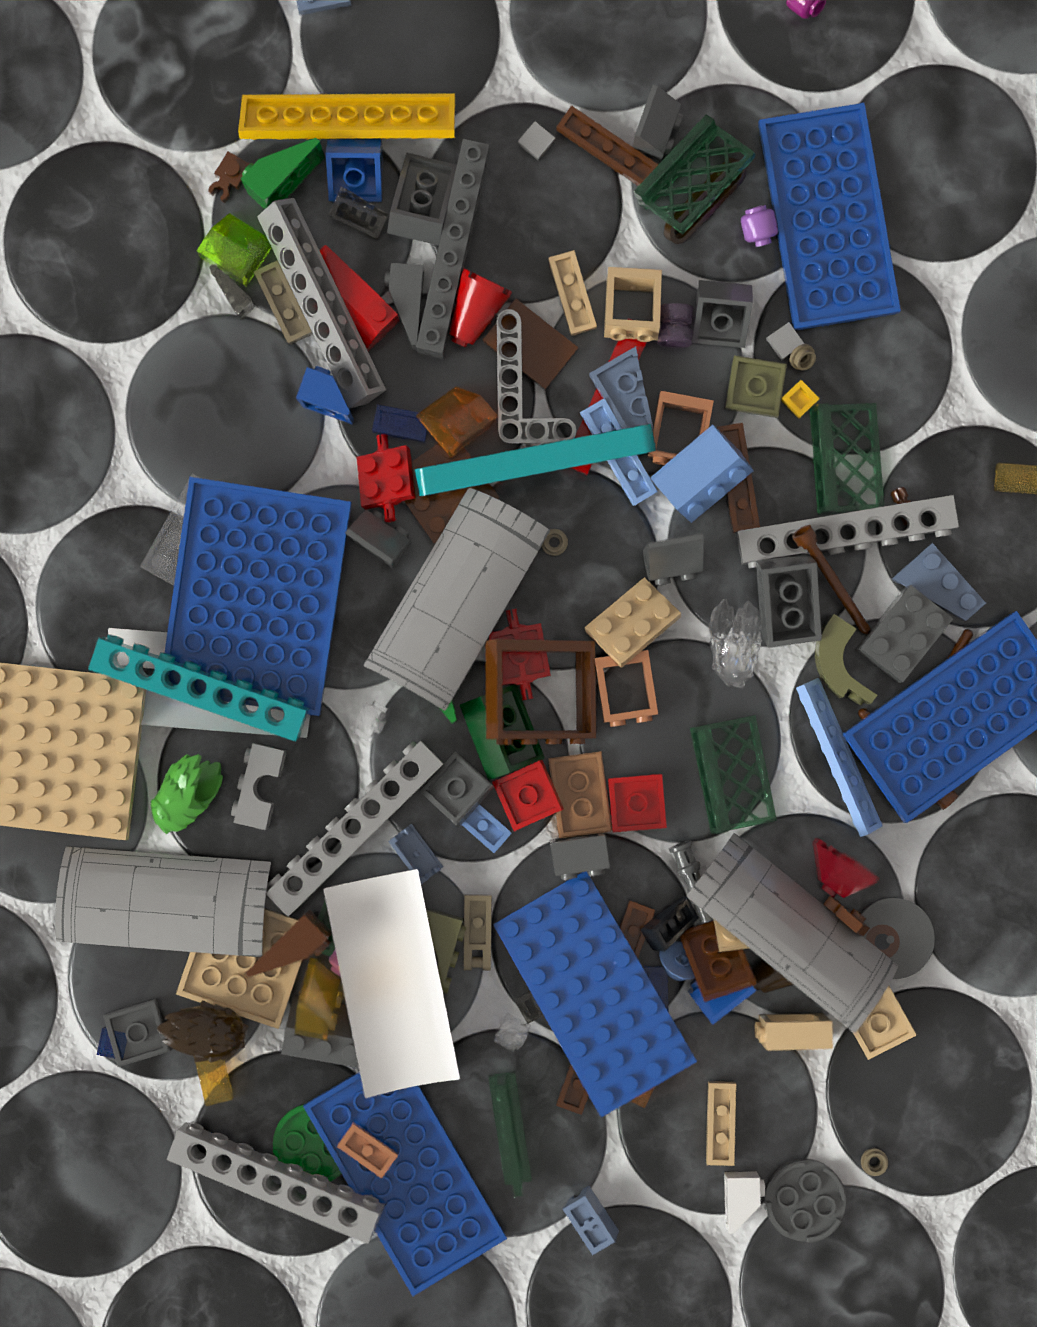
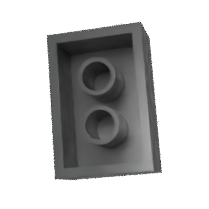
[756,554,822,648]
[855,585,953,683]

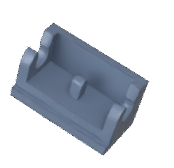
[388,824,444,884]
[563,1186,619,1255]

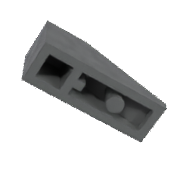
[385,263,424,350]

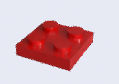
[492,760,564,831]
[608,774,667,832]

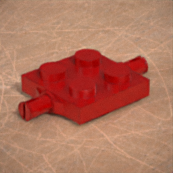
[357,434,415,522]
[489,609,551,701]

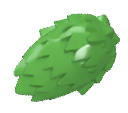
[150,754,223,834]

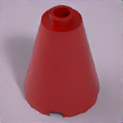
[449,269,512,347]

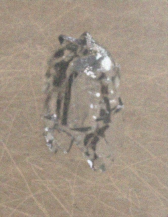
[709,599,762,688]

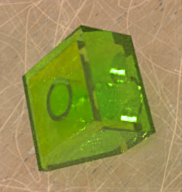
[197,213,272,287]

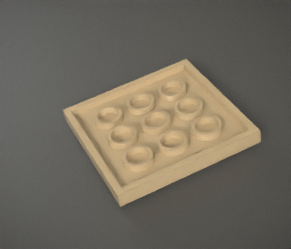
[176,908,302,1029]

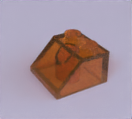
[416,386,498,457]

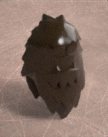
[157,1000,248,1063]

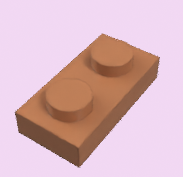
[337,1122,398,1178]

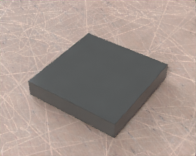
[420,751,495,827]
[103,998,171,1067]

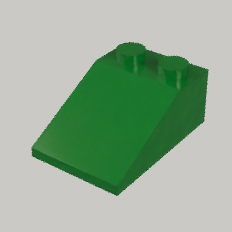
[241,138,325,209]

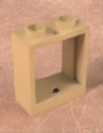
[604,267,662,342]
[755,1013,833,1050]

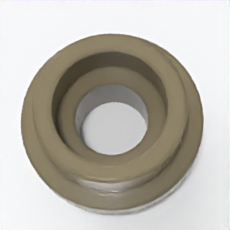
[790,344,816,370]
[542,529,568,556]
[861,1148,888,1176]

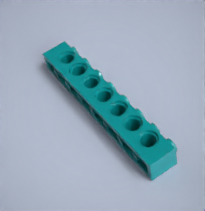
[88,634,309,742]

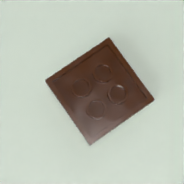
[404,432,500,545]

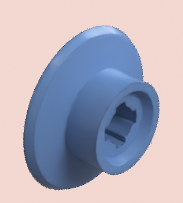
[659,941,695,981]

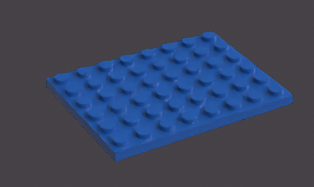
[165,477,352,716]

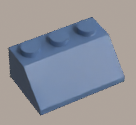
[650,425,754,523]

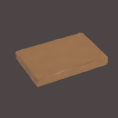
[548,751,612,839]

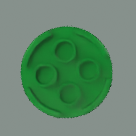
[273,1104,342,1182]

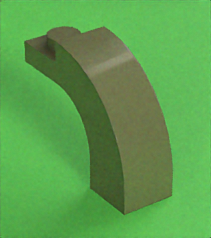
[815,614,877,706]

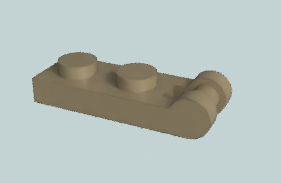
[464,894,492,971]

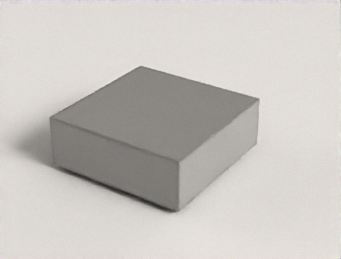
[518,122,555,161]
[766,322,804,361]

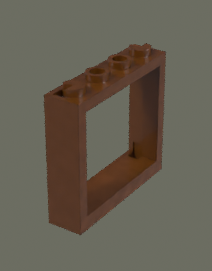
[485,639,596,745]

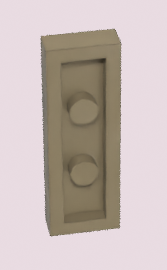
[254,260,313,345]

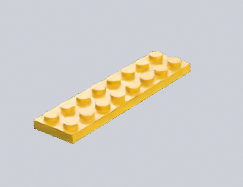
[238,94,455,140]

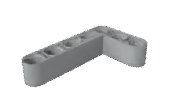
[497,309,576,443]

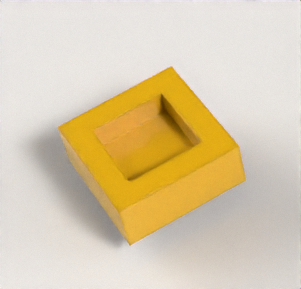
[781,380,819,419]

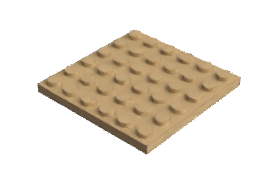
[0,663,146,840]

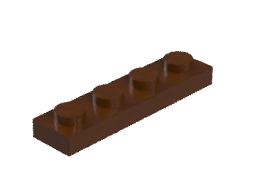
[556,105,659,190]
[716,423,760,533]

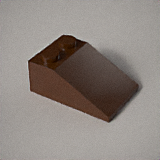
[245,910,332,978]

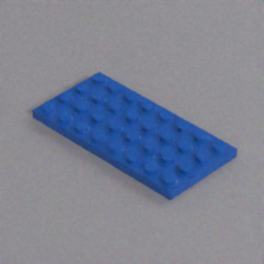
[758,103,901,330]
[842,611,1037,823]
[493,871,697,1118]
[303,1071,507,1296]

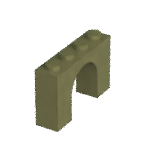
[425,907,466,994]

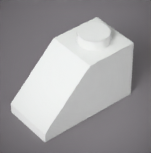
[724,1171,765,1234]

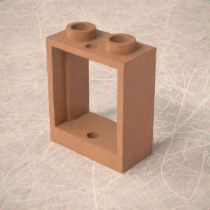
[647,391,714,465]
[595,650,658,727]

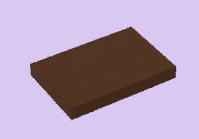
[483,298,578,390]
[680,920,757,1002]

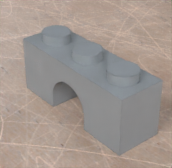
[231,743,287,830]

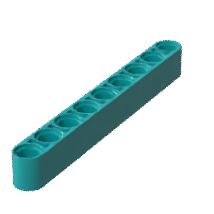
[414,424,656,496]

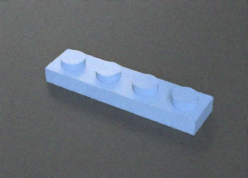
[580,398,658,506]

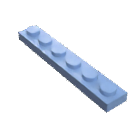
[796,678,883,837]

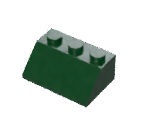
[460,684,545,780]

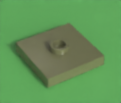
[725,355,787,418]

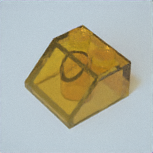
[295,958,344,1040]

